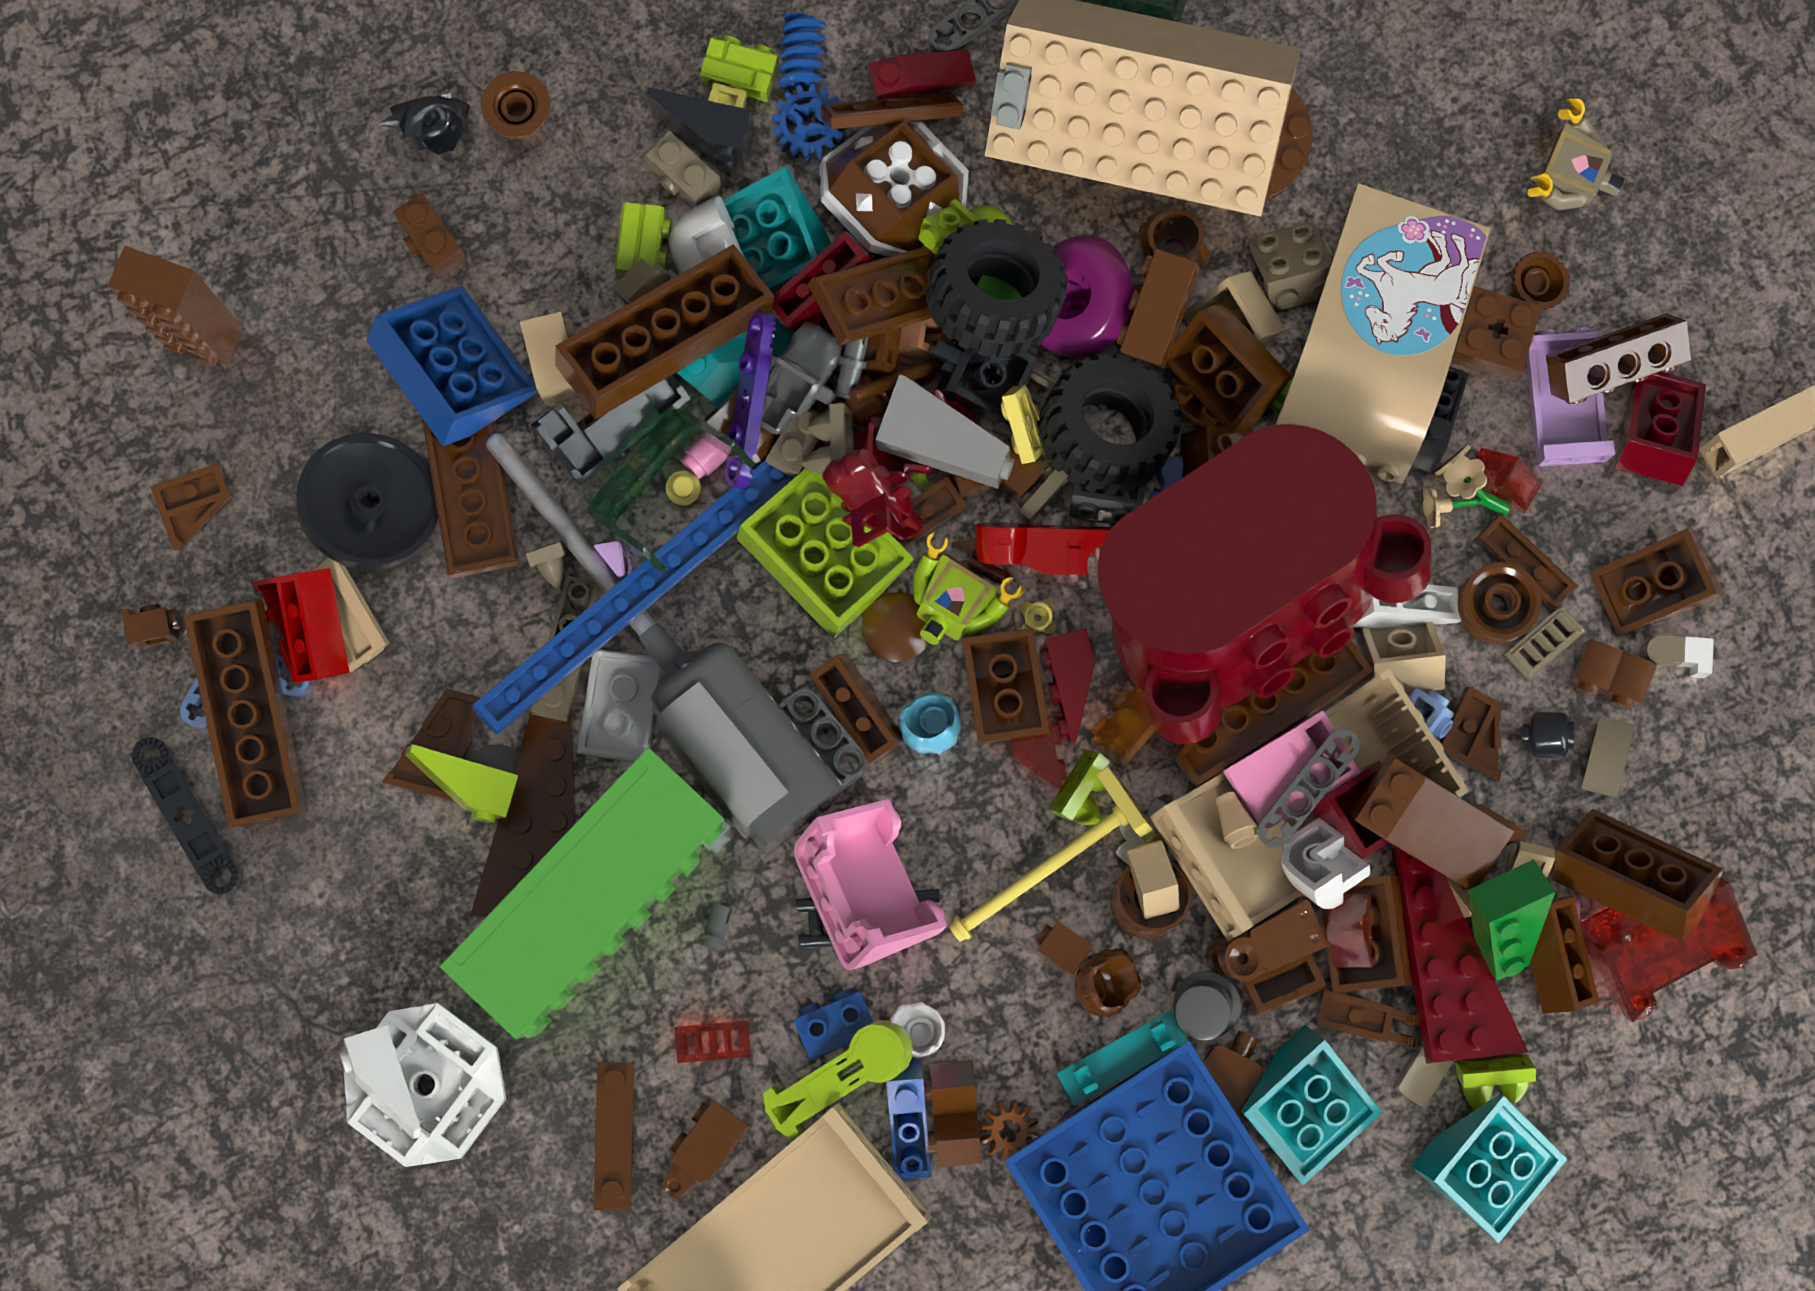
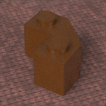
[923,1060,982,1167]

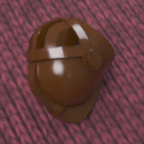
[1138,208,1211,270]

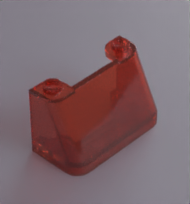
[1580,878,1758,1022]

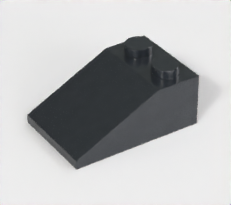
[647,87,754,173]

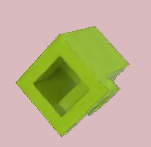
[918,199,979,255]

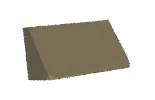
[1393,1042,1454,1109]

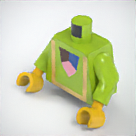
[913,531,1024,645]

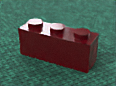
[773,231,875,332]

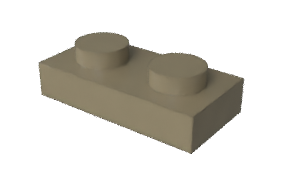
[765,408,820,478]
[1018,465,1068,524]

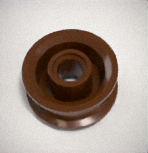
[1457,562,1542,644]

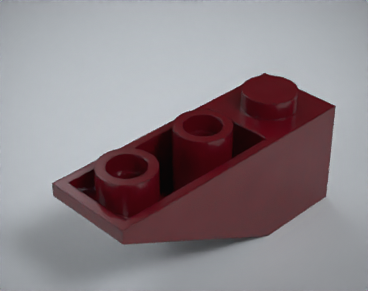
[1039,628,1095,746]

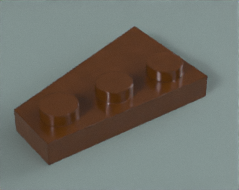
[382,688,481,802]

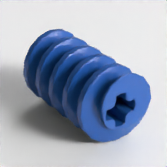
[778,13,826,91]

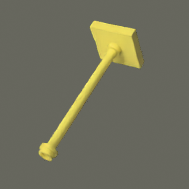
[948,767,1164,942]

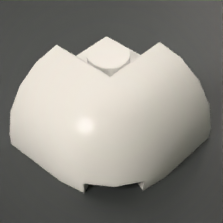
[668,196,744,275]
[1281,817,1370,909]

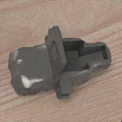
[761,321,845,434]

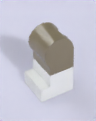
[1640,635,1714,678]

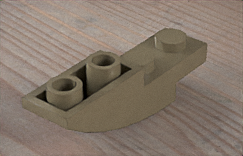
[531,575,600,722]

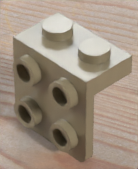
[1248,222,1332,312]

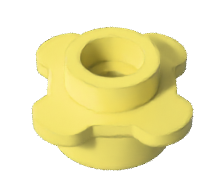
[1020,600,1056,635]

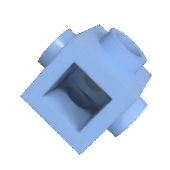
[1408,687,1455,739]

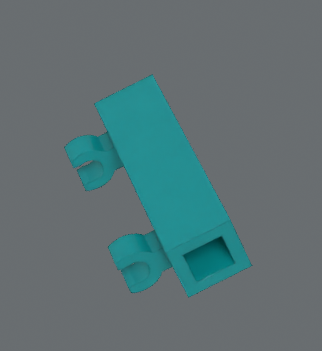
[1055,1010,1188,1106]

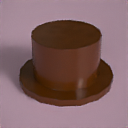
[481,71,551,139]

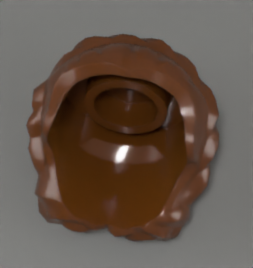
[1074,948,1142,1017]

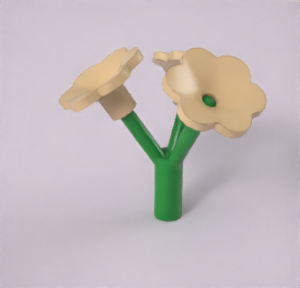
[1423,444,1511,528]

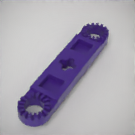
[725,311,776,489]

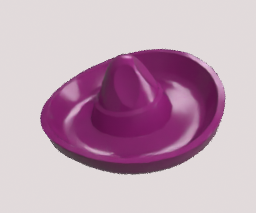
[1041,235,1133,357]

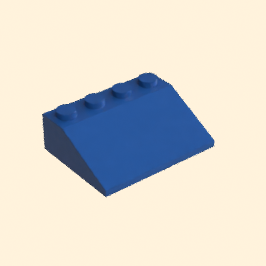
[367,286,538,446]

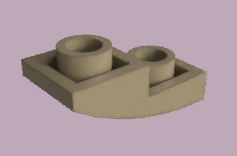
[1581,716,1635,798]

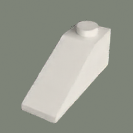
[1352,584,1461,629]
[339,1025,421,1139]

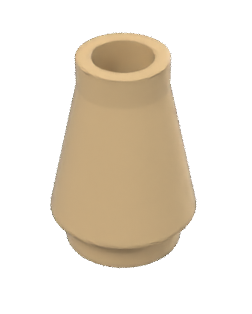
[1215,792,1258,849]

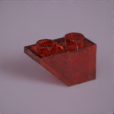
[1009,715,1067,791]

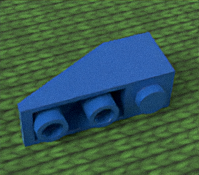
[886,1059,931,1180]

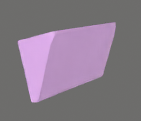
[593,541,632,580]

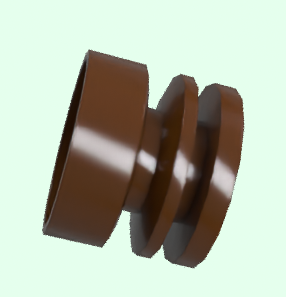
[1110,861,1192,940]

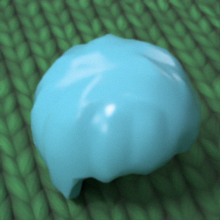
[898,692,961,754]

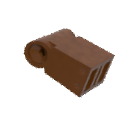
[1205,898,1330,981]

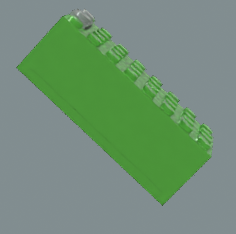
[439,747,731,1039]

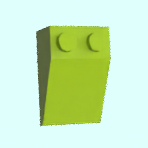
[405,744,518,824]

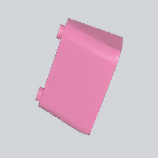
[794,799,947,970]

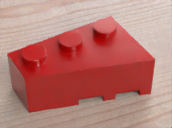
[251,568,350,683]

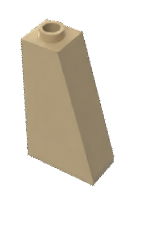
[1699,385,1815,479]

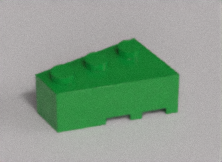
[1468,859,1555,981]

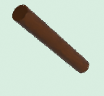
[849,358,942,403]

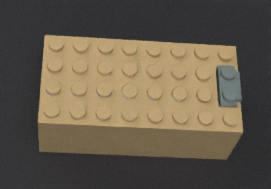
[985,0,1301,217]

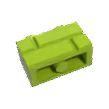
[700,35,779,102]
[614,202,672,279]

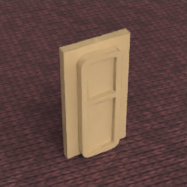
[312,557,389,672]

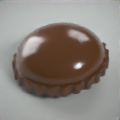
[1511,251,1570,310]

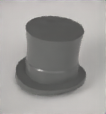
[1173,971,1242,1040]

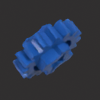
[772,84,847,161]

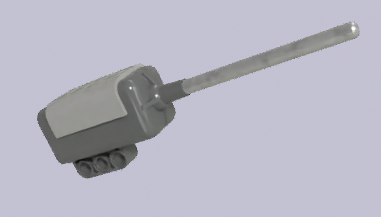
[486,433,865,854]

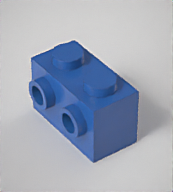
[793,988,873,1061]

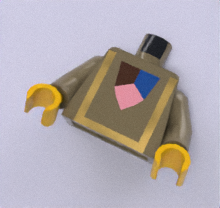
[1527,99,1625,210]

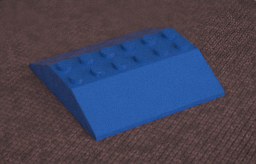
[1004,1041,1310,1291]

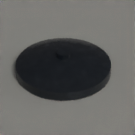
[296,433,438,570]

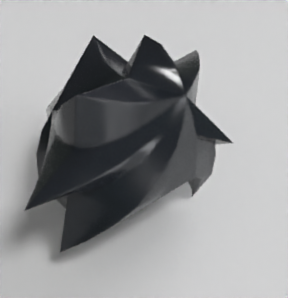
[377,92,470,155]

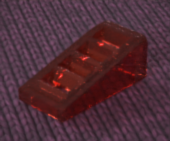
[674,1020,751,1064]

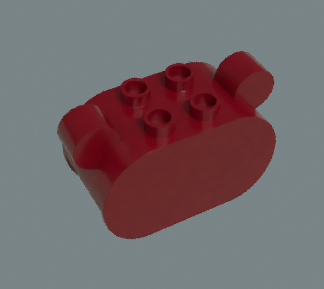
[1097,424,1432,744]

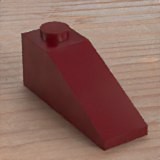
[868,50,977,99]

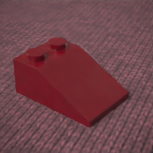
[1615,371,1706,486]

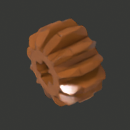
[979,1100,1040,1162]

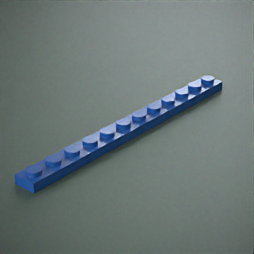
[472,461,805,735]

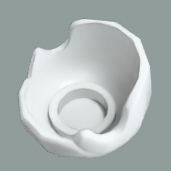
[890,1002,945,1058]

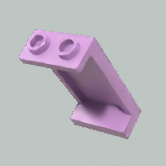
[1526,327,1615,466]

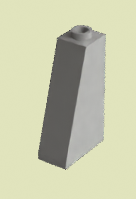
[875,375,1014,489]

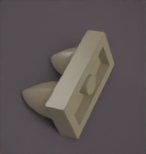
[801,403,854,475]
[526,540,567,593]

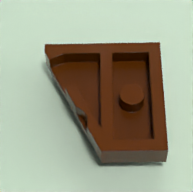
[150,463,232,551]
[1439,686,1501,782]

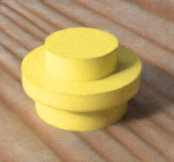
[666,471,701,506]

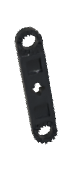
[131,737,241,895]

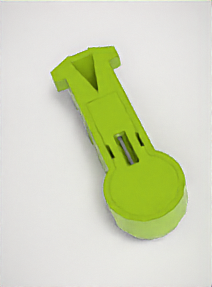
[763,1020,912,1140]

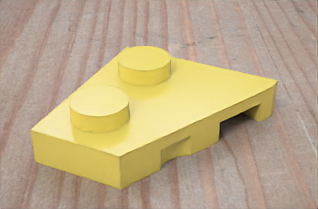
[1001,384,1046,464]

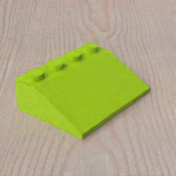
[737,468,914,639]

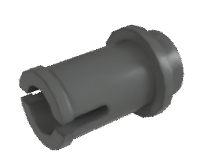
[699,903,734,952]

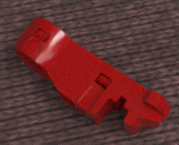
[975,522,1112,576]

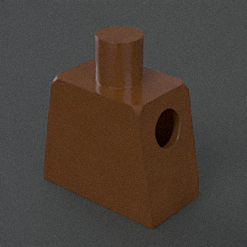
[1202,1031,1263,1123]

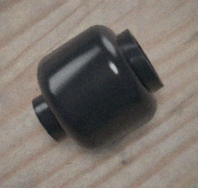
[1522,712,1575,758]

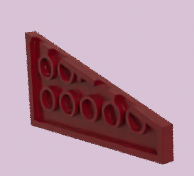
[1391,847,1528,1064]

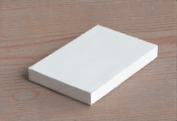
[577,649,662,762]

